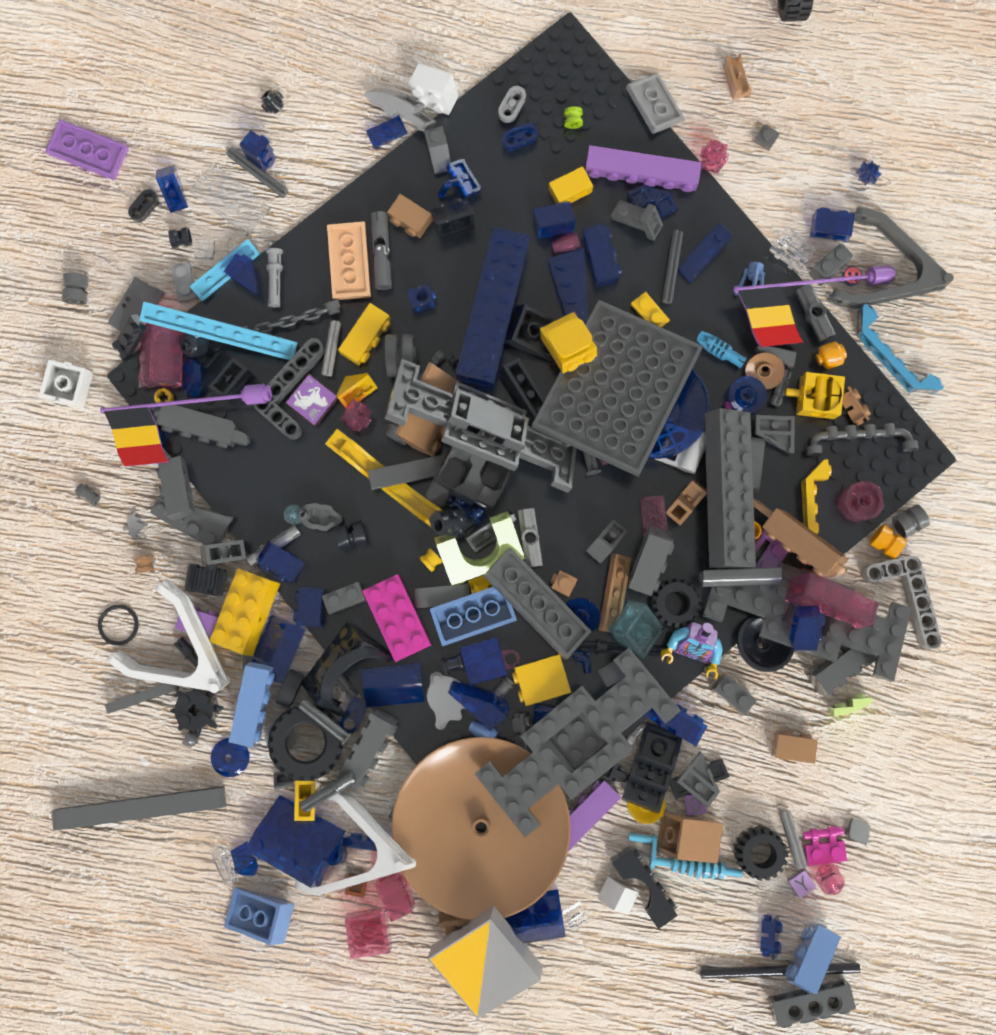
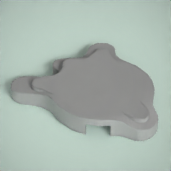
[427,672,479,730]

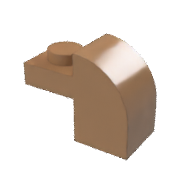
[666,479,707,525]

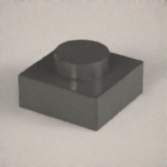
[753,124,780,151]

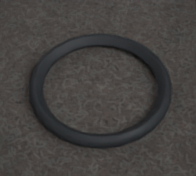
[98,605,139,646]

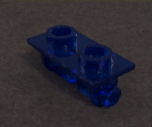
[760,914,782,960]

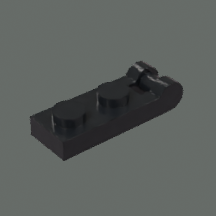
[112,314,148,361]

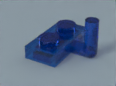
[438,158,482,198]

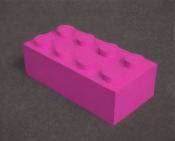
[363,574,432,662]

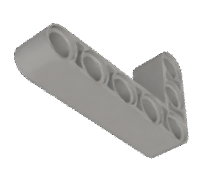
[861,556,942,649]

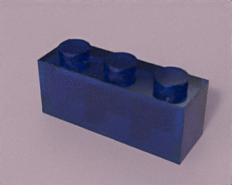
[582,223,622,288]

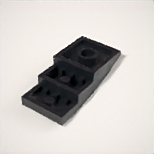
[621,722,683,814]

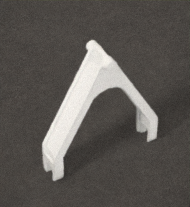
[107,579,231,693]
[294,786,416,896]

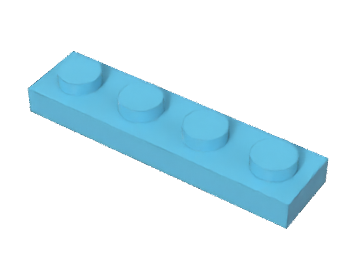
[189,239,260,301]

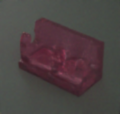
[640,495,667,537]

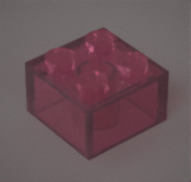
[345,907,392,959]

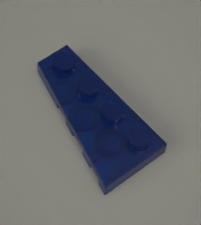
[548,248,588,325]

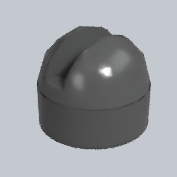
[182,730,198,747]

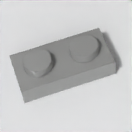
[170,262,198,304]

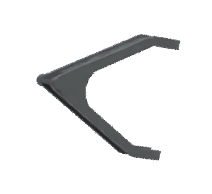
[828,207,954,309]

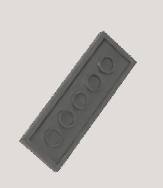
[483,547,591,660]

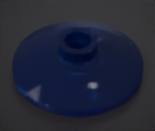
[728,376,767,414]
[566,598,601,632]
[211,738,250,777]

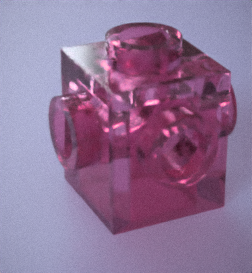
[700,139,729,174]
[339,399,373,432]

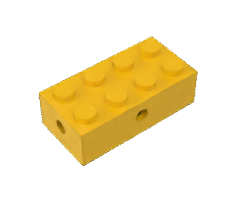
[209,568,280,656]

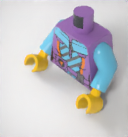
[660,622,723,679]

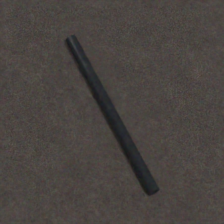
[700,963,861,979]

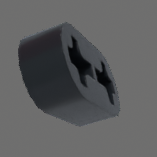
[128,189,159,223]

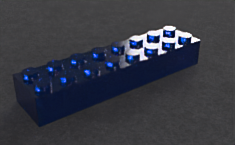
[456,226,531,388]

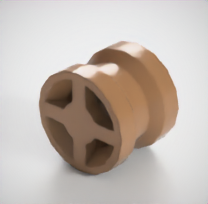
[134,556,155,573]

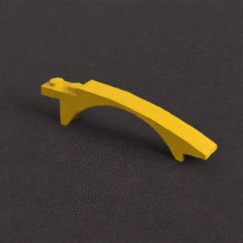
[325,429,443,528]

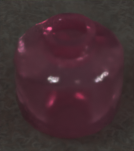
[815,864,845,895]

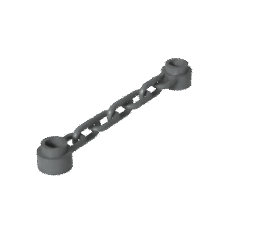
[243,300,341,333]

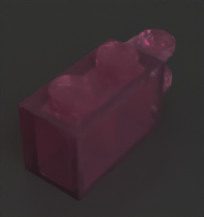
[375,872,415,922]

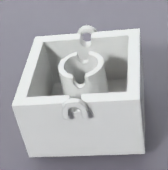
[409,63,458,115]
[38,360,93,409]

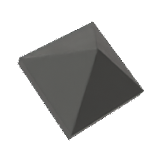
[273,772,294,790]

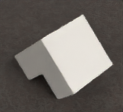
[597,876,639,915]

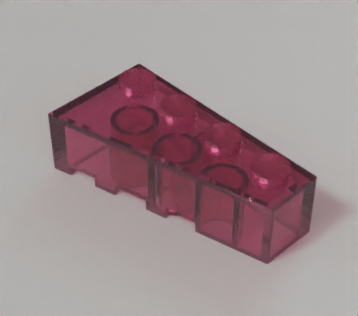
[784,572,879,629]

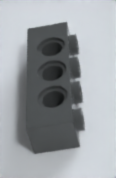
[768,979,856,1028]

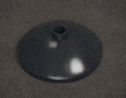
[737,615,794,672]

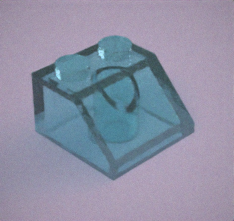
[608,600,664,658]

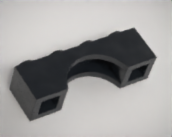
[610,846,678,930]

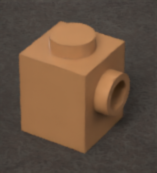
[550,571,578,597]

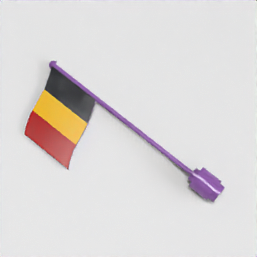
[733,265,895,347]
[100,384,272,467]

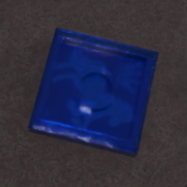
[459,637,508,686]

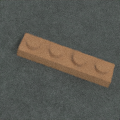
[599,554,632,634]

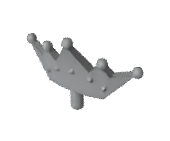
[123,509,148,542]

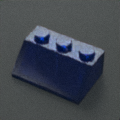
[251,615,307,684]
[361,663,425,708]
[504,889,566,944]

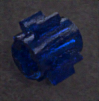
[856,161,882,186]

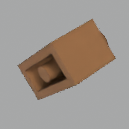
[387,194,433,238]
[771,730,818,764]

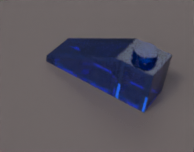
[677,223,733,282]
[448,680,509,730]

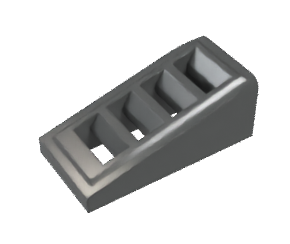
[754,345,797,370]

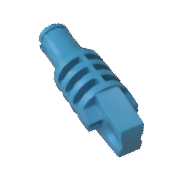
[695,331,747,368]

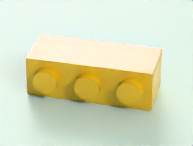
[338,303,391,366]

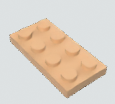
[327,222,371,300]

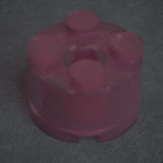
[838,481,884,522]

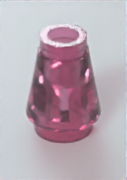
[552,232,581,253]

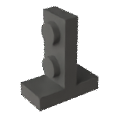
[611,200,663,241]

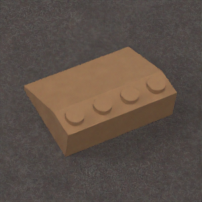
[395,362,460,457]

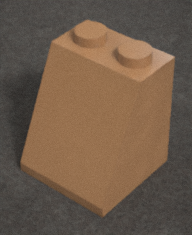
[656,811,723,863]

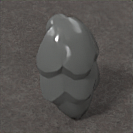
[298,503,342,531]

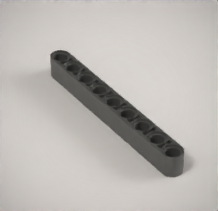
[51,786,227,831]

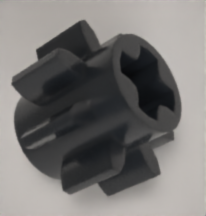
[261,89,284,114]

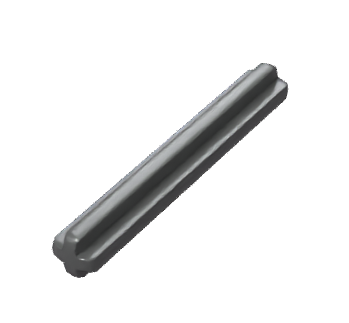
[226,147,289,198]
[662,230,683,304]

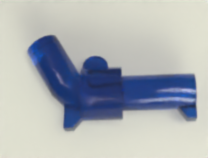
[571,649,592,673]

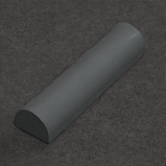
[699,567,782,587]

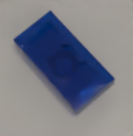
[366,116,407,149]

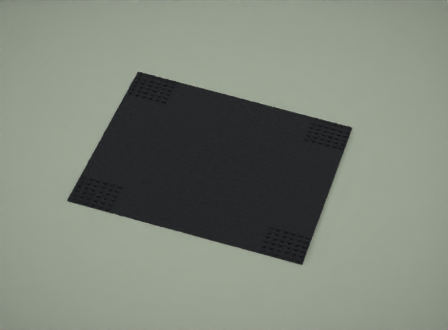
[107,12,956,832]

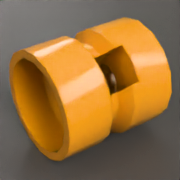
[869,524,907,560]

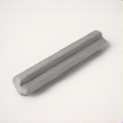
[321,320,341,376]
[780,810,807,869]

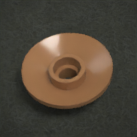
[745,352,785,390]

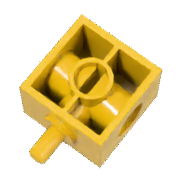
[785,372,845,419]

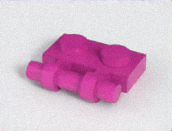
[802,826,847,866]

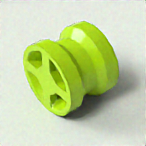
[564,106,583,129]

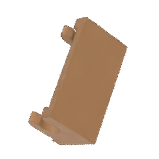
[723,54,752,100]

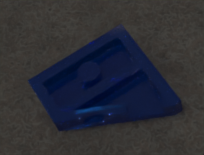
[342,832,377,851]

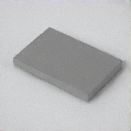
[626,73,685,134]

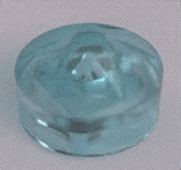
[284,505,301,525]

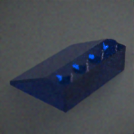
[245,795,346,888]

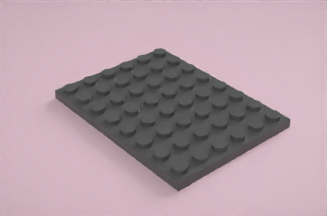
[532,300,703,477]

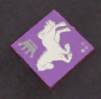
[285,374,338,427]

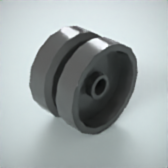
[385,334,417,377]

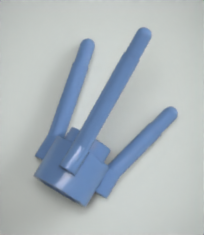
[735,262,765,296]

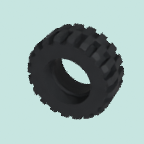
[268,705,344,781]

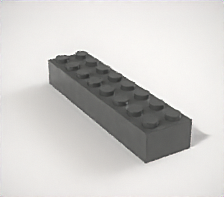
[705,408,756,569]

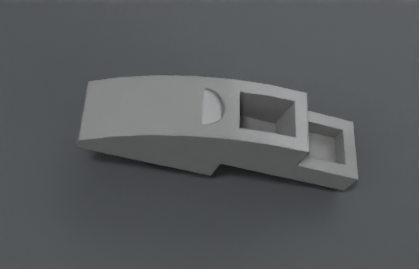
[364,88,436,132]

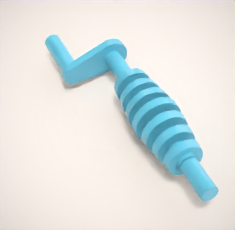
[628,832,743,879]

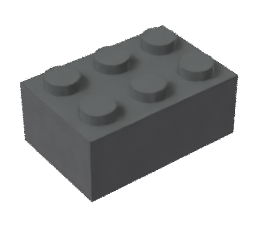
[629,524,674,596]

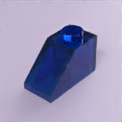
[156,165,188,213]
[223,253,260,296]

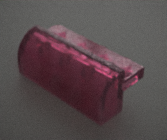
[138,309,183,389]

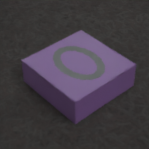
[684,794,707,816]

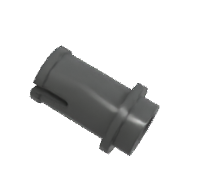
[75,483,101,506]
[490,676,514,701]

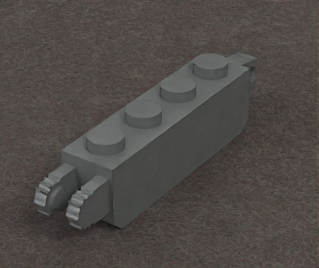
[149,405,250,448]

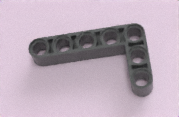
[253,338,325,440]

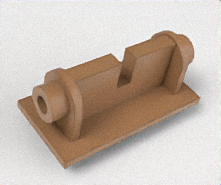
[842,386,871,426]

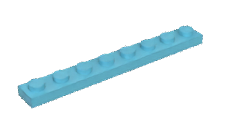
[139,301,297,360]

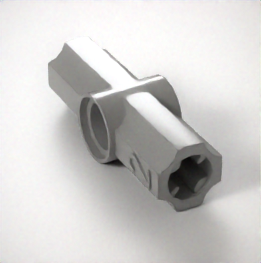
[518,508,543,568]

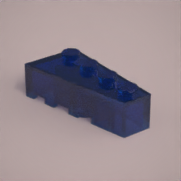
[643,704,707,746]

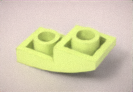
[829,694,873,716]

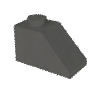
[424,126,453,175]
[586,519,628,563]

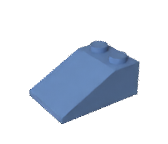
[224,887,294,945]

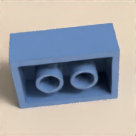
[785,924,841,994]

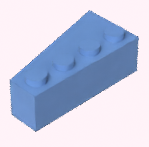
[229,662,275,748]

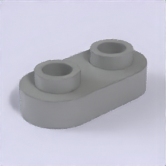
[498,86,526,123]

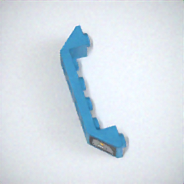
[857,304,944,394]

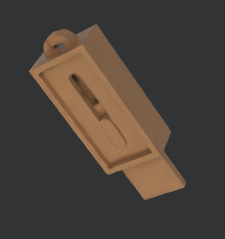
[753,499,849,578]

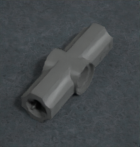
[795,284,836,342]

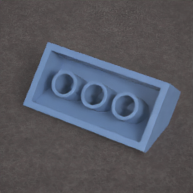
[430,587,517,646]

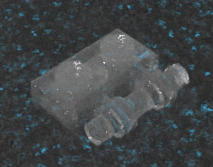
[769,226,817,273]

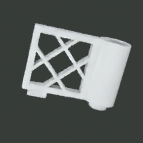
[649,419,706,474]

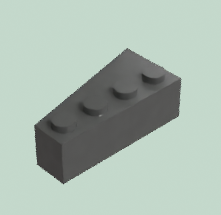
[806,645,877,696]
[336,708,398,790]

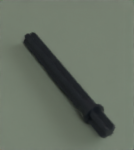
[579,639,685,658]

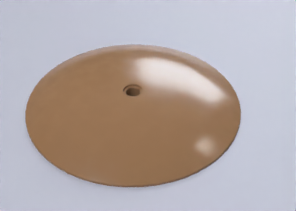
[391,737,571,920]

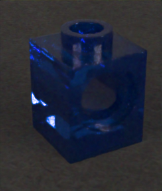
[407,284,437,313]

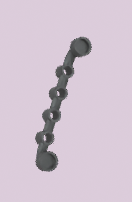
[806,423,919,456]

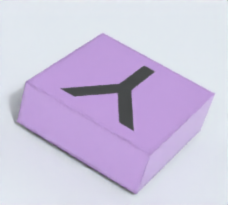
[788,869,816,898]

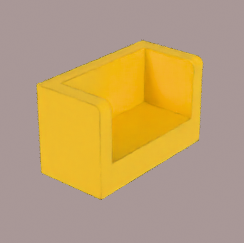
[548,166,593,209]

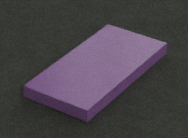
[45,119,129,181]

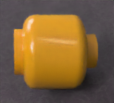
[816,341,847,369]

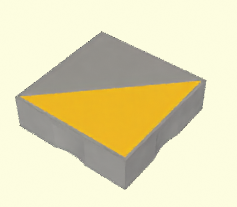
[427,906,543,1019]

